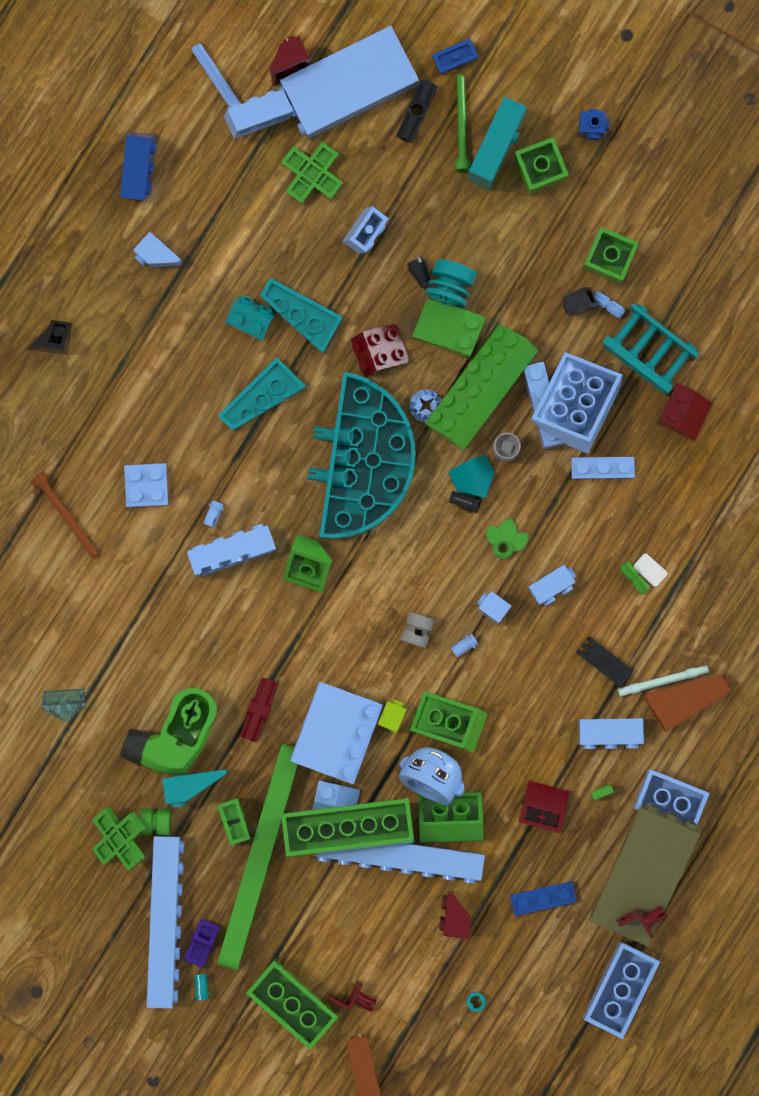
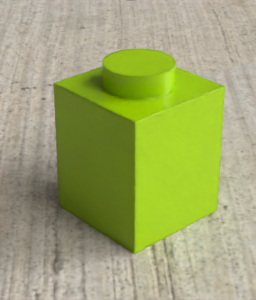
[378,699,407,733]

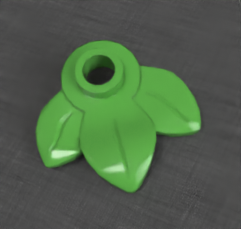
[486,518,528,559]

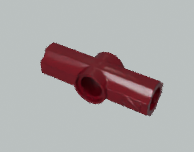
[240,677,279,743]

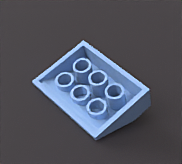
[531,352,623,454]
[290,681,383,784]

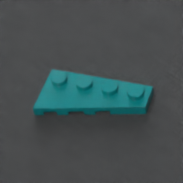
[260,278,343,354]
[218,357,306,431]

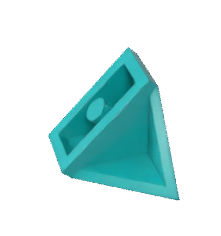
[448,454,495,498]

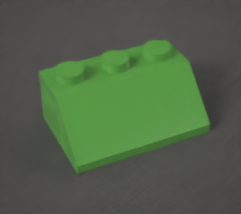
[418,792,483,843]

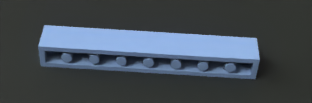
[147,836,185,1009]
[313,843,485,884]

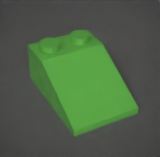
[412,299,486,360]
[410,691,487,753]

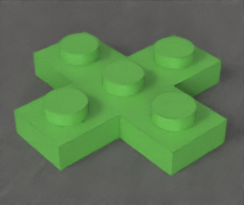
[281,142,343,204]
[92,806,146,871]

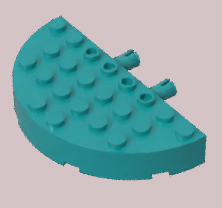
[307,372,416,540]

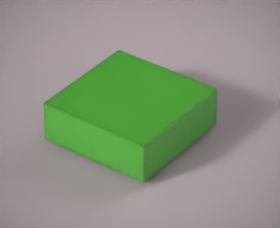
[590,785,614,800]

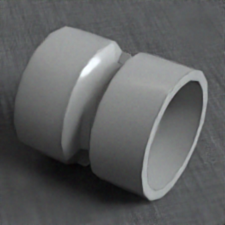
[492,432,521,463]
[400,612,435,648]

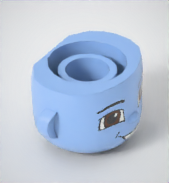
[399,747,464,806]

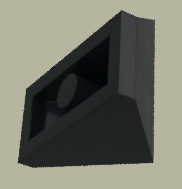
[27,320,72,355]

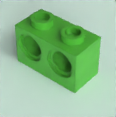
[217,798,252,846]

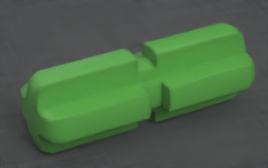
[620,562,650,594]

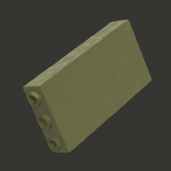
[590,803,701,947]

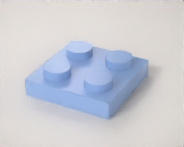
[124,463,169,508]

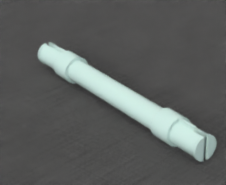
[618,665,709,697]

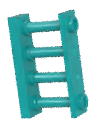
[601,303,699,396]

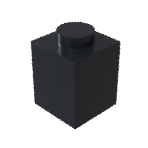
[562,287,598,316]

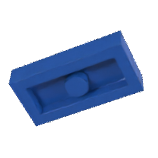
[432,38,478,75]

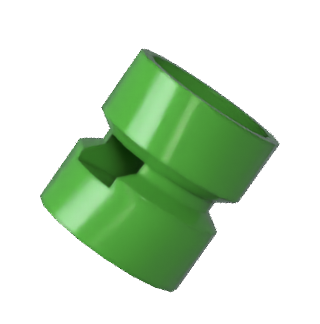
[139,808,171,836]

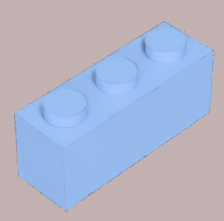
[224,89,293,139]
[578,718,644,749]

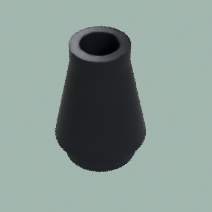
[407,256,431,289]
[449,491,482,514]

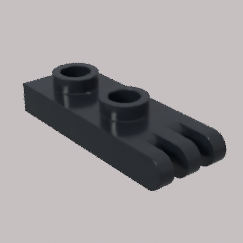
[576,636,633,688]

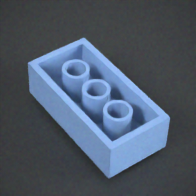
[582,941,660,1039]

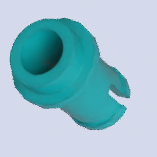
[193,974,210,1001]

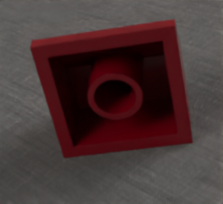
[270,36,310,85]
[657,383,712,441]

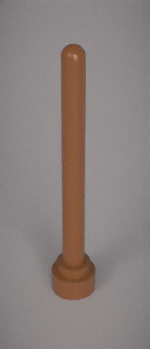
[31,472,98,558]

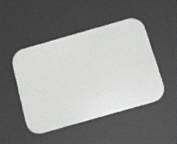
[633,554,667,587]

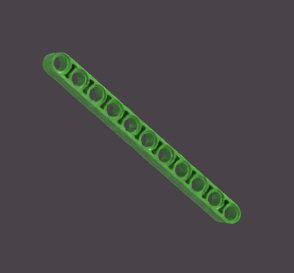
[217,743,298,971]

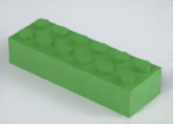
[425,324,538,451]
[281,798,414,859]

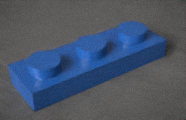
[510,881,577,916]

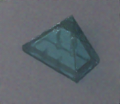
[42,689,85,722]

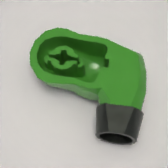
[120,688,217,775]

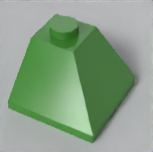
[283,534,332,593]

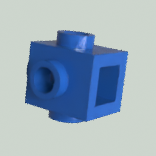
[578,109,609,140]

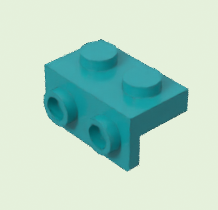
[225,296,276,340]

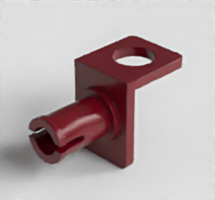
[616,906,667,938]
[326,980,377,1012]

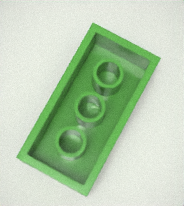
[246,959,339,1050]

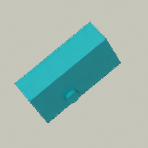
[468,97,527,190]

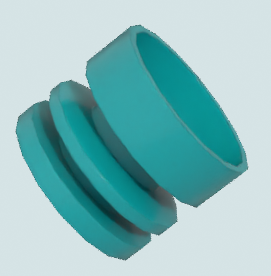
[425,259,477,308]

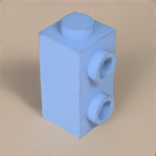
[528,565,576,606]

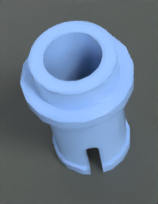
[203,500,224,528]
[450,633,478,658]

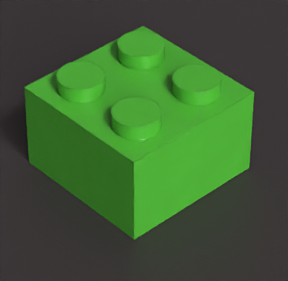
[514,137,569,195]
[583,227,639,285]

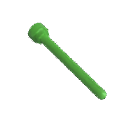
[455,74,472,173]

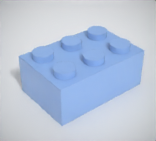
[632,769,709,824]

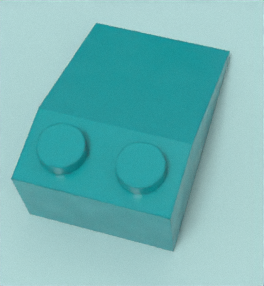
[162,769,229,808]

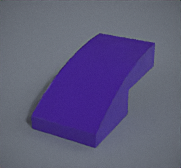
[184,919,220,968]

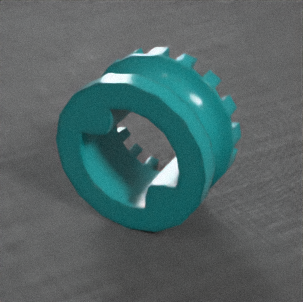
[466,992,486,1012]

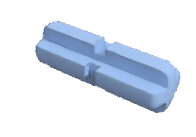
[594,291,625,318]

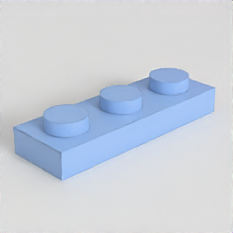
[571,457,635,479]

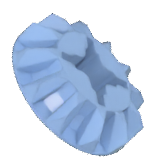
[410,389,442,422]

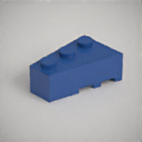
[120,132,157,200]

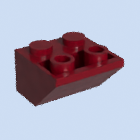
[518,781,569,833]
[439,891,471,939]

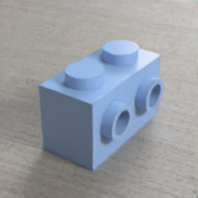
[342,206,389,254]

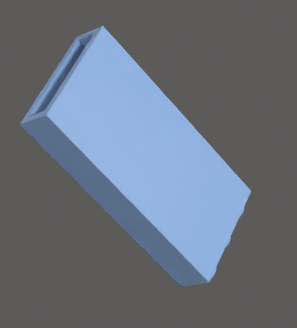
[279,26,419,140]

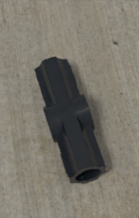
[396,80,438,143]

